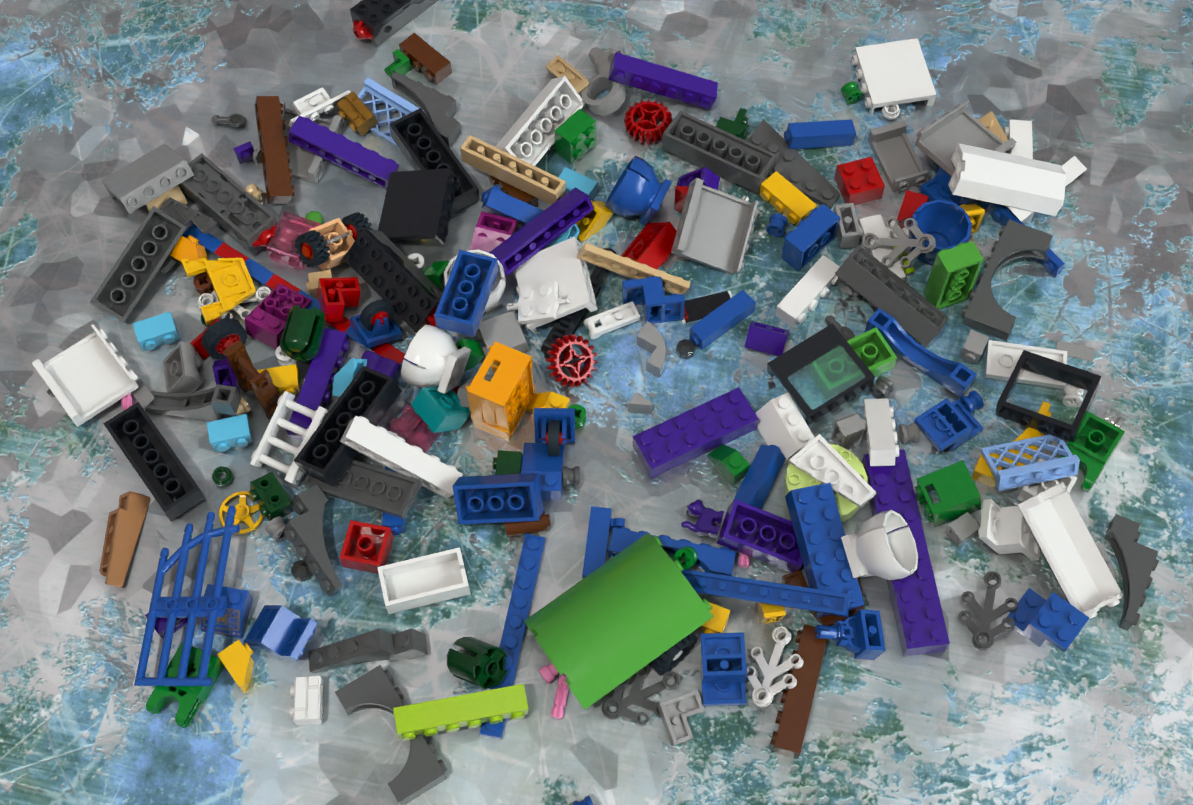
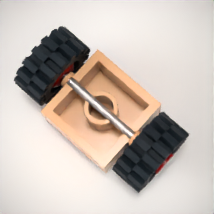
[295,212,373,271]

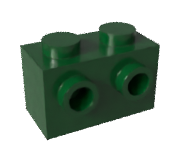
[249,472,293,522]

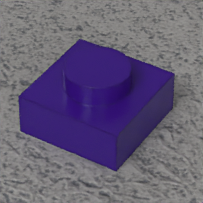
[233,141,254,164]

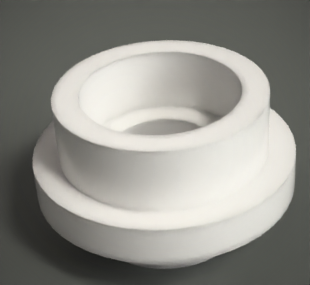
[882,105,900,120]

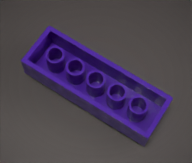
[633,387,758,479]

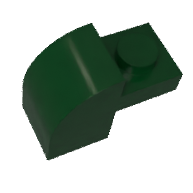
[716,108,749,140]

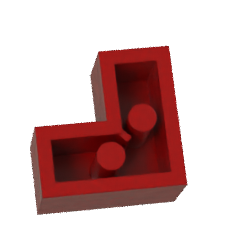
[317,277,361,322]

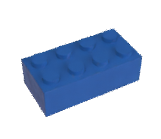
[434,250,499,337]
[452,473,544,524]

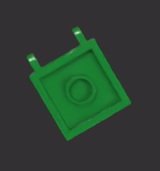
[915,460,981,527]

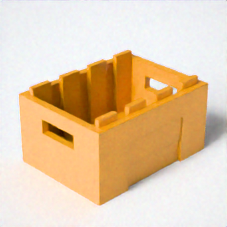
[465,341,535,442]

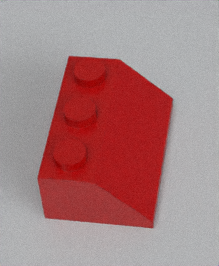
[621,222,677,269]

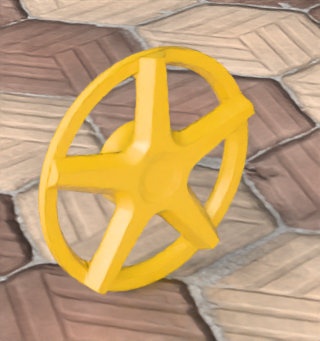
[219,491,264,534]

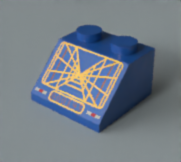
[200,584,253,639]

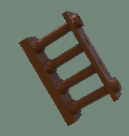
[223,340,279,420]

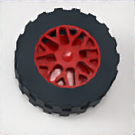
[201,318,247,359]

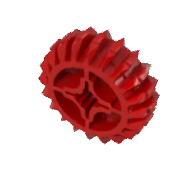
[624,99,673,145]
[545,334,598,388]

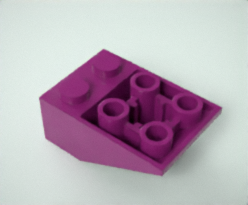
[470,211,518,253]
[245,284,312,350]

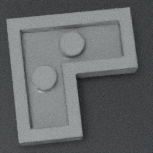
[657,690,705,746]

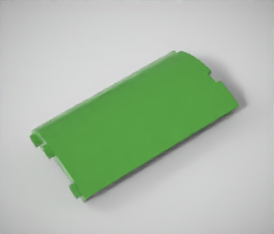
[524,533,713,710]

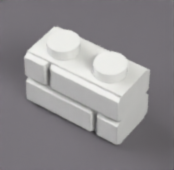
[290,676,323,726]

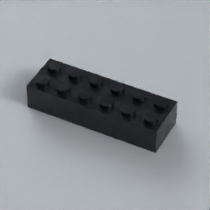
[389,108,479,215]
[294,366,402,487]
[103,402,206,521]

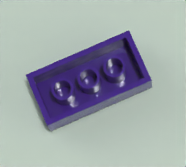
[717,499,803,573]

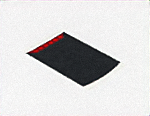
[682,290,732,323]

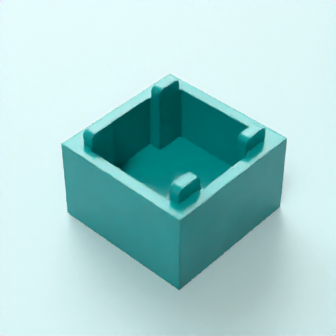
[411,386,471,433]

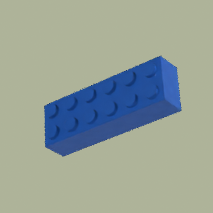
[785,482,865,618]

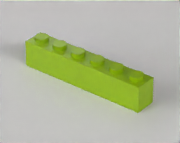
[393,684,529,741]

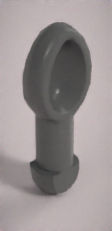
[211,114,247,127]
[825,315,855,341]

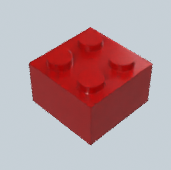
[834,157,885,206]
[339,520,394,574]

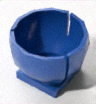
[605,156,672,226]
[909,199,972,266]

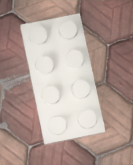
[985,340,1067,389]

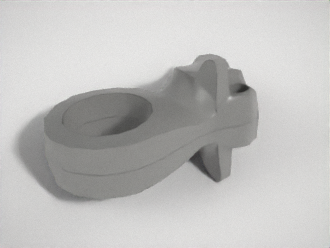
[581,47,626,116]

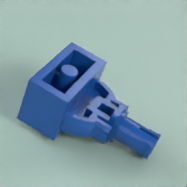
[815,609,886,660]

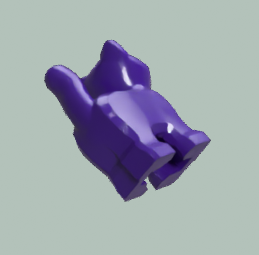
[681,500,724,538]

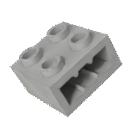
[476,311,528,358]

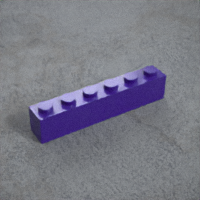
[608,52,718,110]
[288,115,399,190]
[489,187,594,276]
[286,328,351,441]

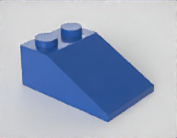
[521,443,564,500]

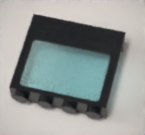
[767,323,875,425]

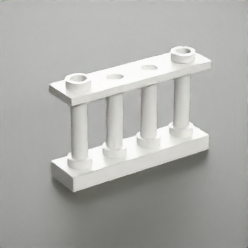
[250,391,329,486]

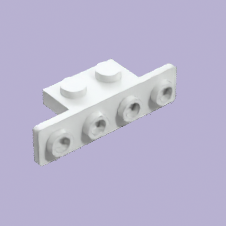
[287,87,350,130]

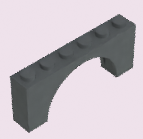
[961,220,1053,341]
[335,665,447,805]

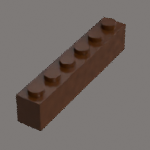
[254,96,295,204]
[770,624,827,759]

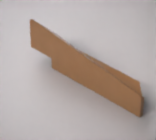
[99,491,150,588]

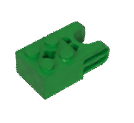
[1059,412,1125,492]
[146,642,225,728]

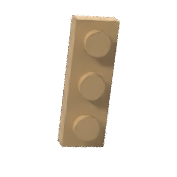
[545,55,589,93]

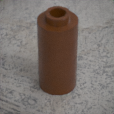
[504,511,551,537]

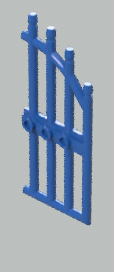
[134,506,240,686]

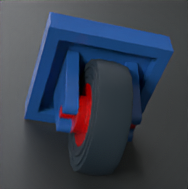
[350,299,402,348]
[534,408,575,456]

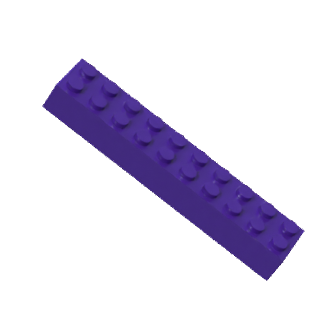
[862,449,950,657]

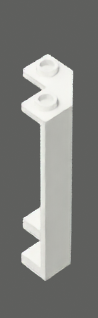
[948,143,1066,216]
[1018,482,1123,619]

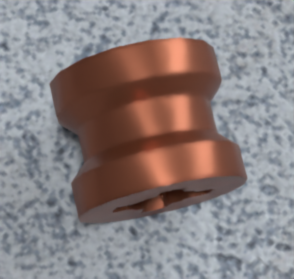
[193,272,214,295]

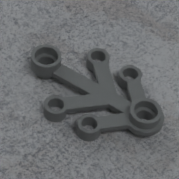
[958,571,1018,651]
[602,666,680,727]

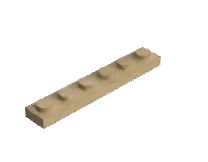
[577,243,690,295]

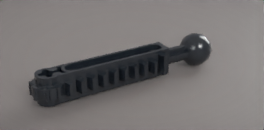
[541,248,617,359]

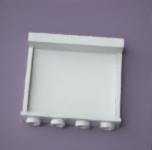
[851,38,936,115]
[513,237,598,335]
[32,324,139,427]

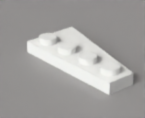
[789,434,876,508]

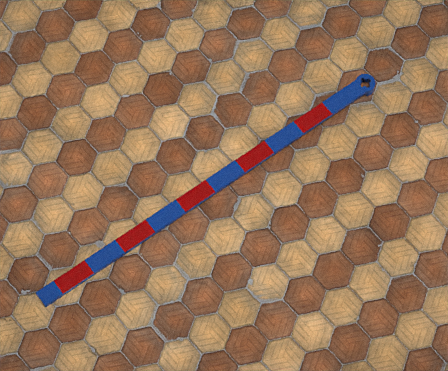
[181,224,469,408]

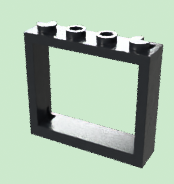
[995,350,1101,443]

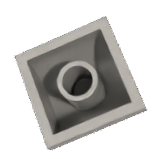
[163,341,203,393]

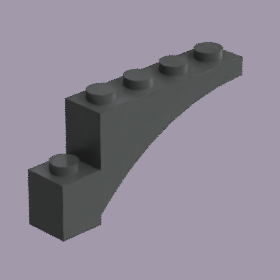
[391,72,461,148]
[144,384,241,421]
[283,484,342,597]
[1104,514,1159,630]
[308,628,427,673]

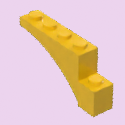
[971,401,1052,488]

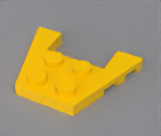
[181,258,256,325]

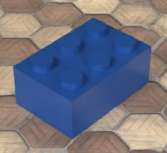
[782,204,840,272]

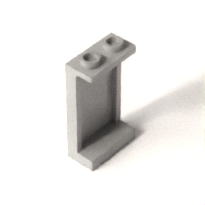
[868,120,930,192]

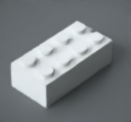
[377,547,471,614]

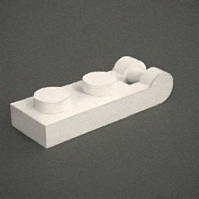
[583,301,640,339]

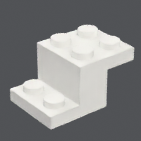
[978,499,1040,561]

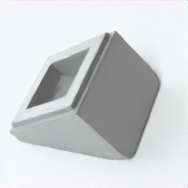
[628,393,653,414]

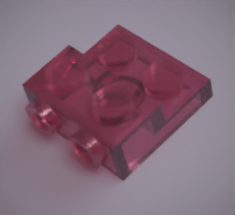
[390,400,443,453]

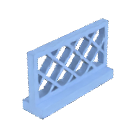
[357,78,419,149]
[981,434,1080,491]

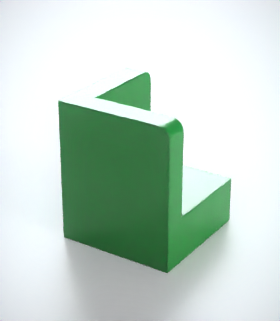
[384,49,411,78]

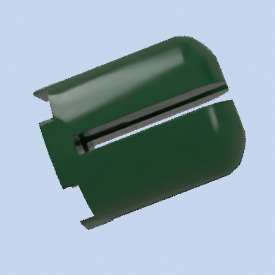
[280,305,327,361]
[447,637,508,690]

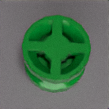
[841,82,863,105]
[568,404,586,429]
[673,546,698,569]

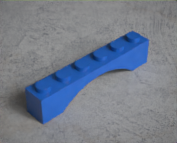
[864,308,977,397]
[608,527,736,576]

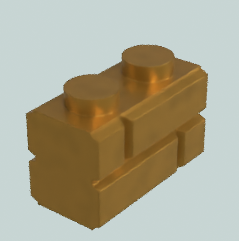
[337,92,378,135]

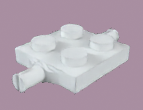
[507,281,570,324]

